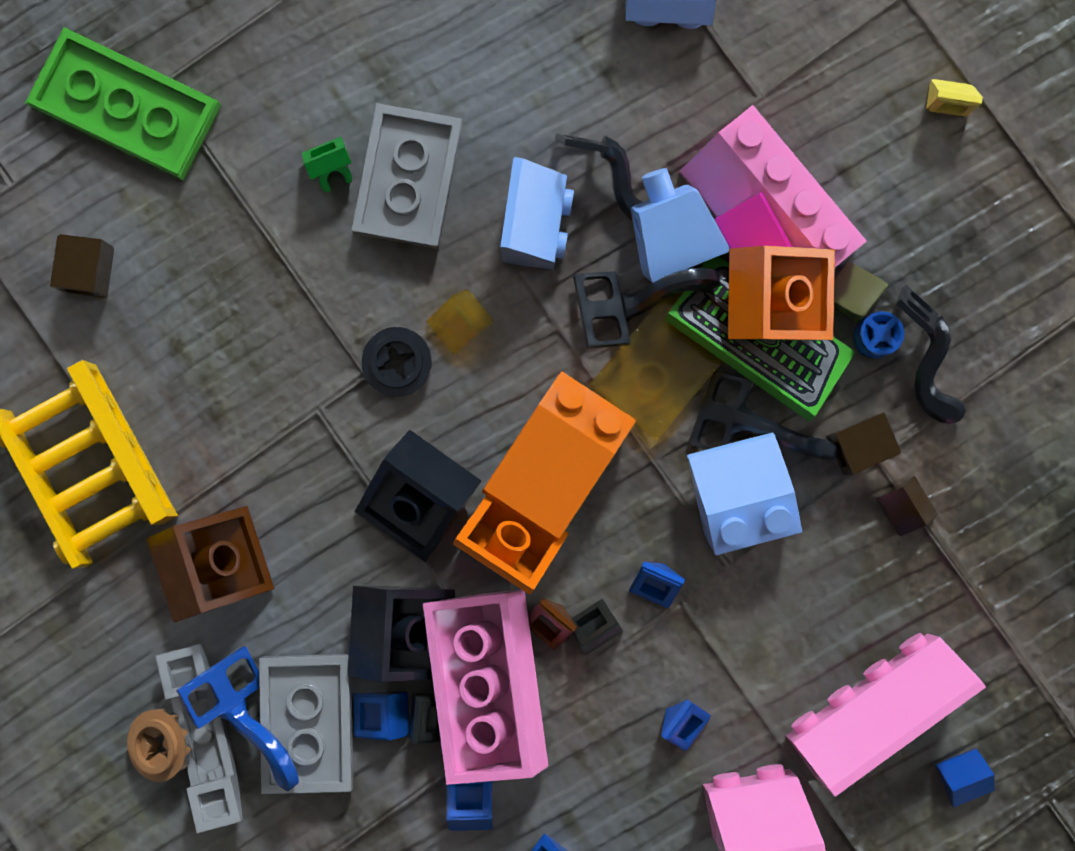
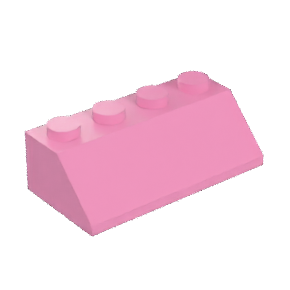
[679,105,867,267]
[423,589,549,785]
[786,633,986,797]

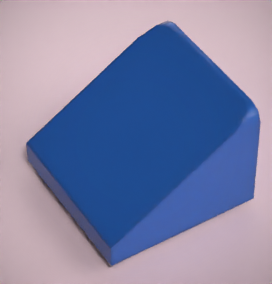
[353,692,409,741]
[447,781,493,831]

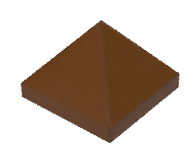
[528,598,577,650]

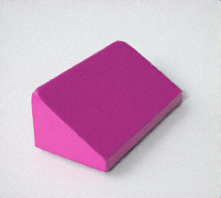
[715,192,792,248]

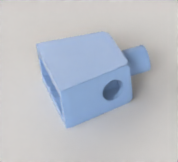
[631,168,729,283]

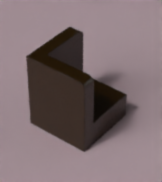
[50,234,114,298]
[826,412,901,476]

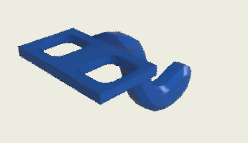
[176,646,299,792]

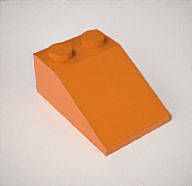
[482,371,636,542]

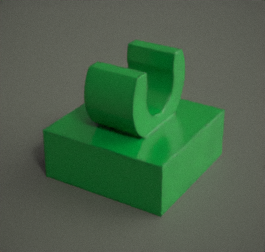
[302,136,352,193]

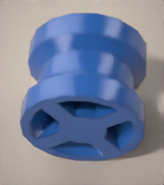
[853,311,905,359]

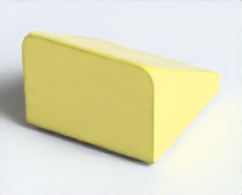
[926,79,983,117]

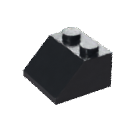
[354,430,482,562]
[348,586,455,682]

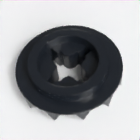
[362,327,432,397]

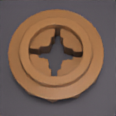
[127,708,192,782]

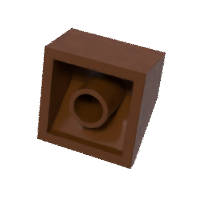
[146,506,275,623]

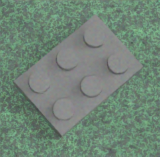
[351,103,463,250]
[259,654,353,794]

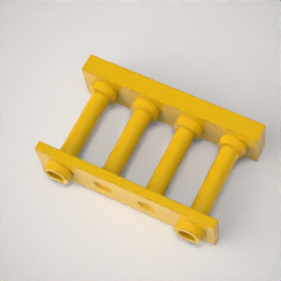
[0,360,178,569]

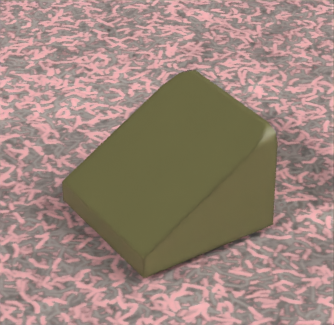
[834,261,888,323]

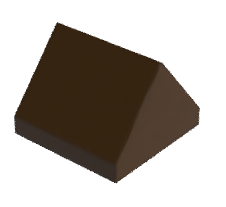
[876,476,938,536]

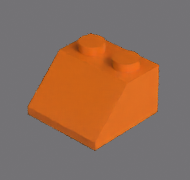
[728,245,835,340]
[452,495,569,595]

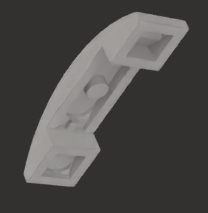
[156,644,243,833]

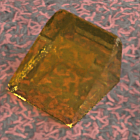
[426,289,493,355]

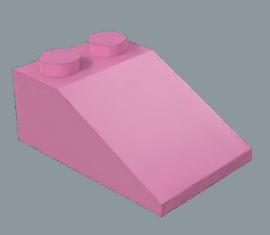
[703,764,826,851]

